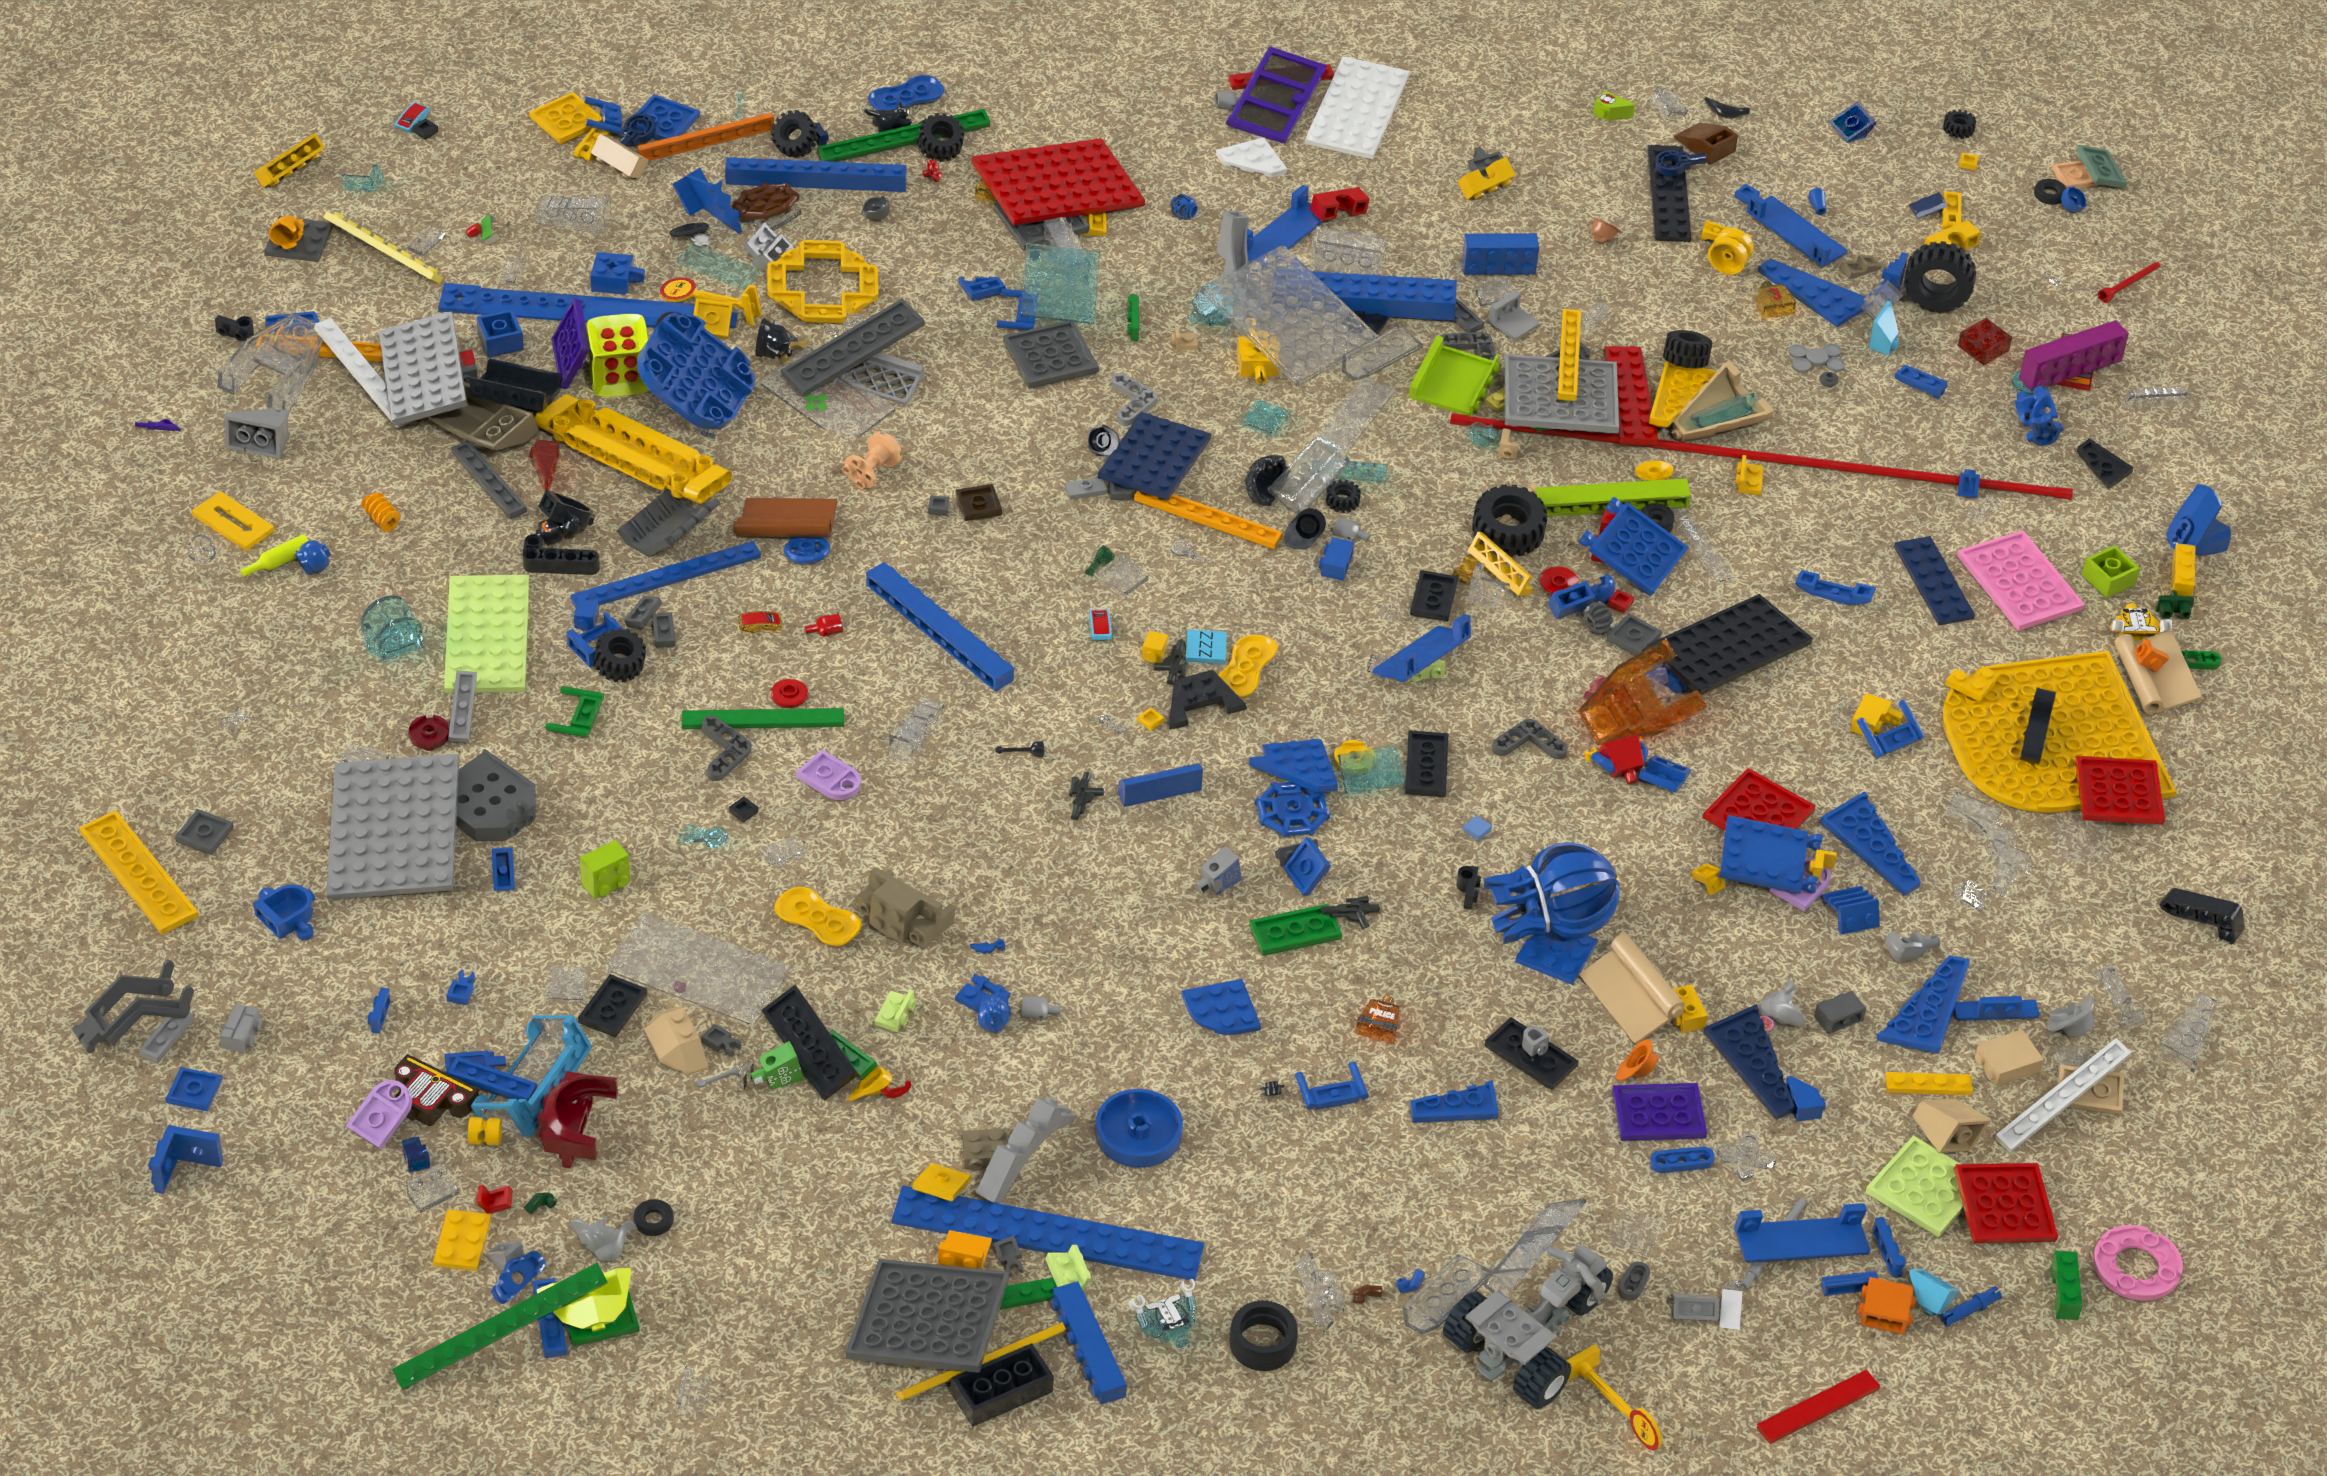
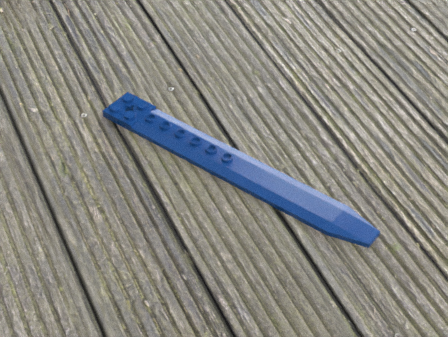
[438,283,738,328]

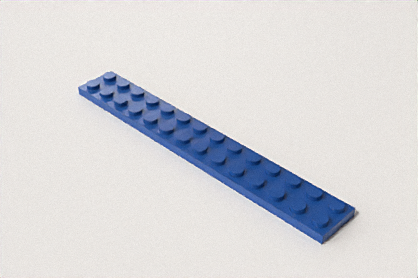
[892,1185,1204,1281]

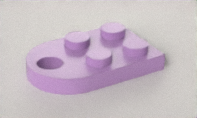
[796,750,861,800]
[1770,858,1831,912]
[346,1080,412,1150]

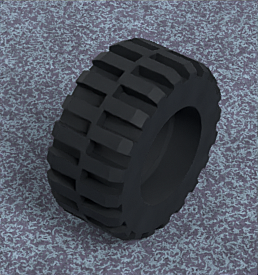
[1904,241,1976,313]
[1472,484,1548,557]

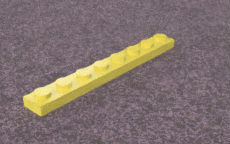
[323,211,443,283]

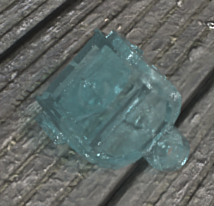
[361,595,424,663]

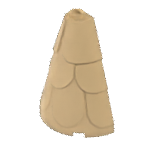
[1672,360,1774,442]

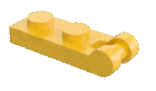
[574,128,613,162]
[1942,191,1962,229]

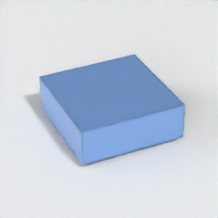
[1463,815,1492,841]

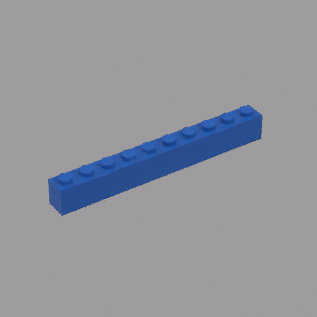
[725,157,907,192]
[866,562,1014,692]

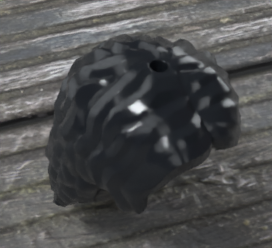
[1244,454,1289,506]

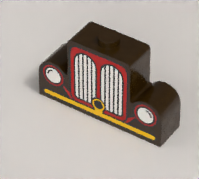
[394,1054,479,1126]

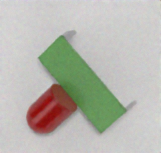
[466,215,498,245]

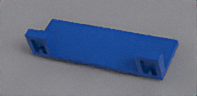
[1247,185,1324,269]
[1746,193,1848,267]
[1373,614,1471,682]
[1734,1203,1870,1263]

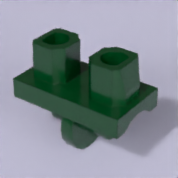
[2155,590,2194,619]

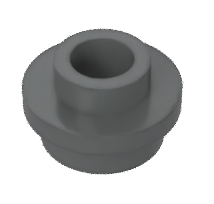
[1820,371,1838,387]

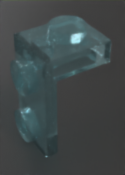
[341,164,384,192]

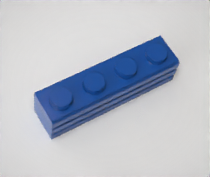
[1821,1271,1878,1296]

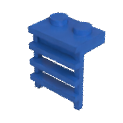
[1820,886,1880,934]

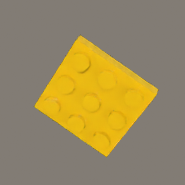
[529,92,603,144]

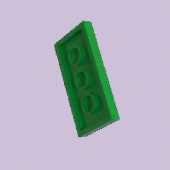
[1249,903,1342,956]

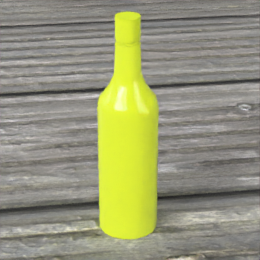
[240,534,308,577]

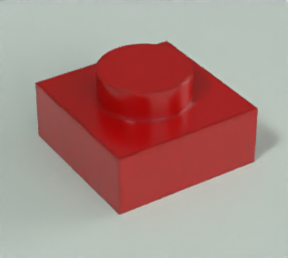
[1607,589,1634,613]

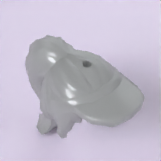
[1759,979,1805,1027]
[570,1217,637,1263]

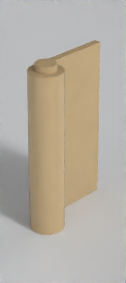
[2114,631,2202,714]
[1579,933,1685,1044]

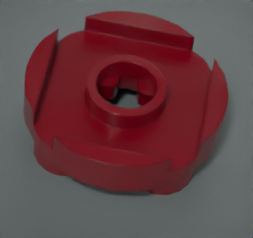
[409,715,449,751]

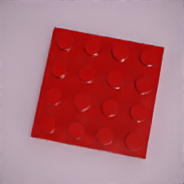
[2075,756,2165,825]
[1703,768,1816,831]
[1954,1163,2058,1244]

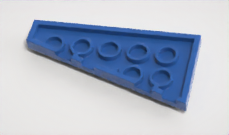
[1758,259,1875,327]
[1820,791,1921,896]
[1877,955,1970,1054]

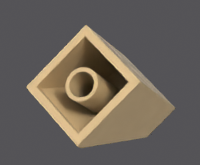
[1913,1098,1991,1153]

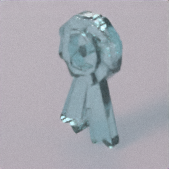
[678,823,728,847]

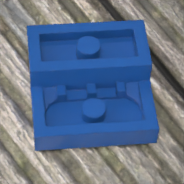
[1639,755,1692,793]

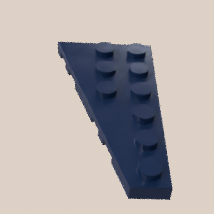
[1704,1004,1795,1120]

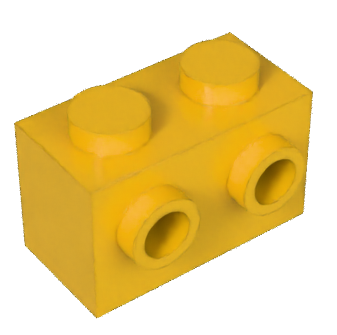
[1673,984,1708,1033]

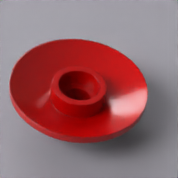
[1540,566,1579,594]

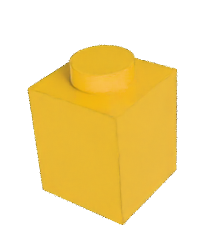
[1142,630,1168,663]

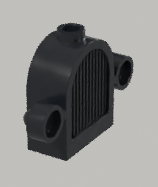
[538,489,595,533]

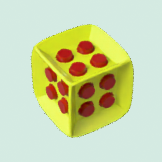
[587,314,650,397]

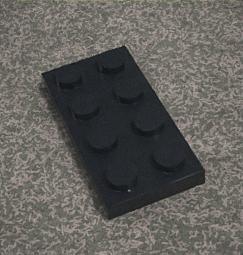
[1405,730,1449,797]
[1484,1017,1579,1090]

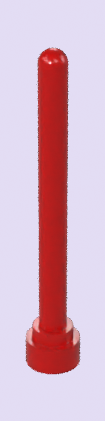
[2098,262,2160,303]

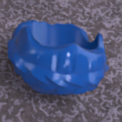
[978,991,1011,1034]

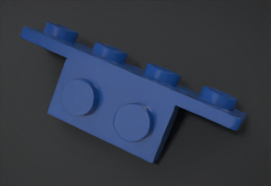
[1954,996,2040,1021]

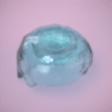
[1469,422,1499,448]

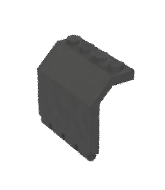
[616,489,720,557]

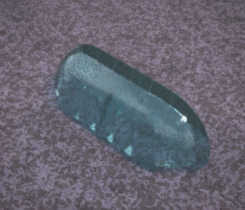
[1690,392,1757,428]

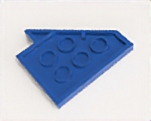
[1249,739,1338,793]

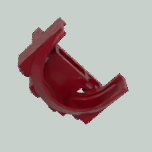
[538,1071,618,1169]

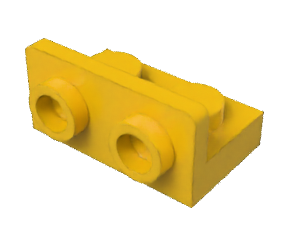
[1735,455,1764,496]

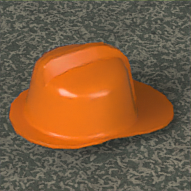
[1615,1039,1659,1081]

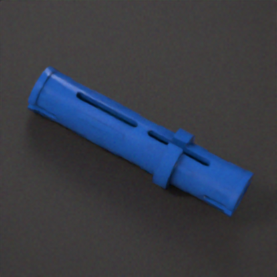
[1940,1286,2002,1327]

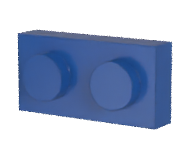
[368,987,391,1034]

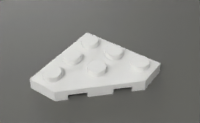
[1216,137,1287,177]

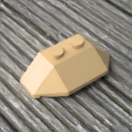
[644,1007,708,1075]

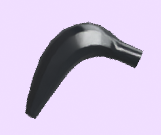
[1704,97,1750,119]

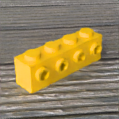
[253,133,325,187]

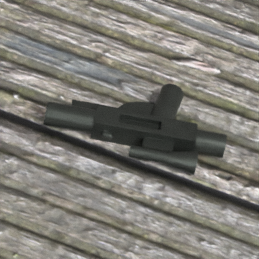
[1154,639,1188,685]
[1069,772,1104,820]
[1321,895,1380,929]

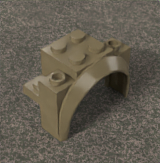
[857,867,956,948]

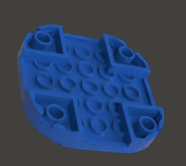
[637,312,755,430]

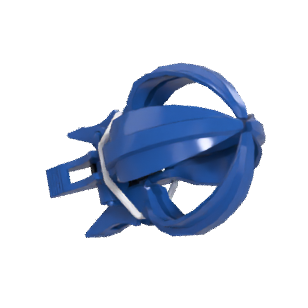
[1484,842,1620,944]

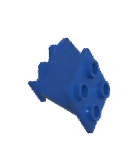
[672,168,742,234]

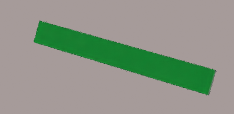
[682,708,844,729]

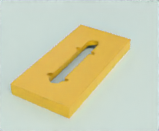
[191,491,275,551]

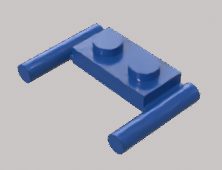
[584,96,622,135]
[997,289,1038,330]
[1295,1062,1369,1110]

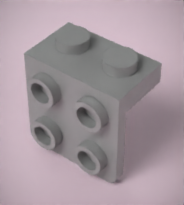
[1489,290,1539,340]

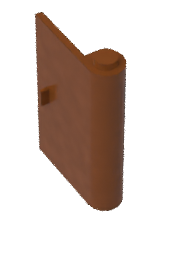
[733,498,838,538]

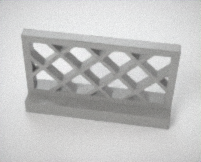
[837,353,925,406]

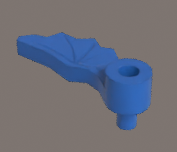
[970,938,1006,954]

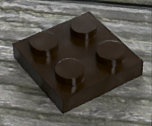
[955,484,1002,521]

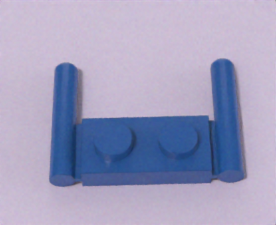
[1857,700,1926,758]

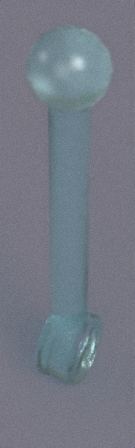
[735,93,744,119]

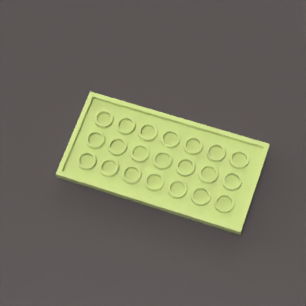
[444,575,529,693]

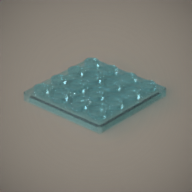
[1020,243,1100,324]

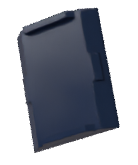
[1909,192,1947,218]

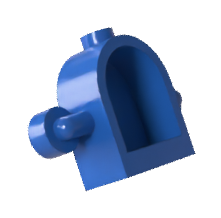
[253,884,316,940]

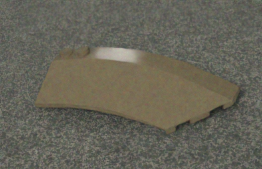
[427,381,539,450]

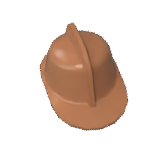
[1589,215,1621,243]

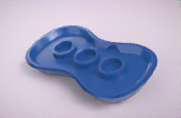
[868,75,944,111]

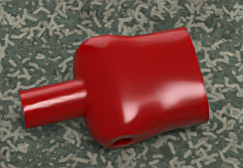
[805,613,843,637]

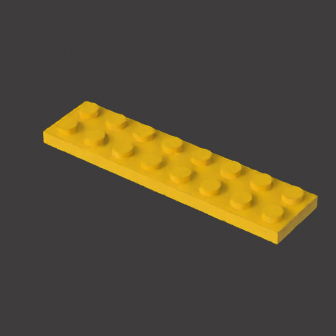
[79,810,199,935]

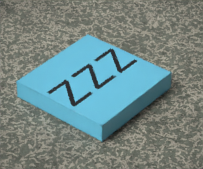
[1186,629,1227,664]

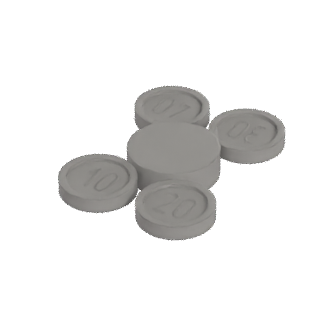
[1789,343,1845,373]

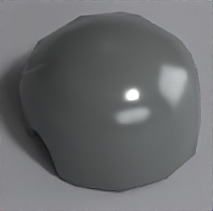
[862,196,890,221]

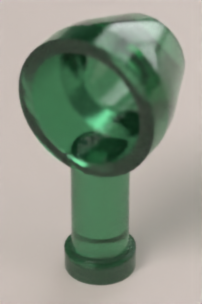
[1085,545,1115,577]

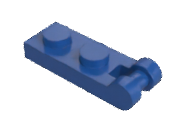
[1872,1217,1906,1278]

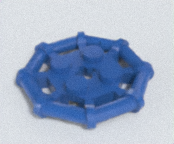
[1255,782,1331,838]

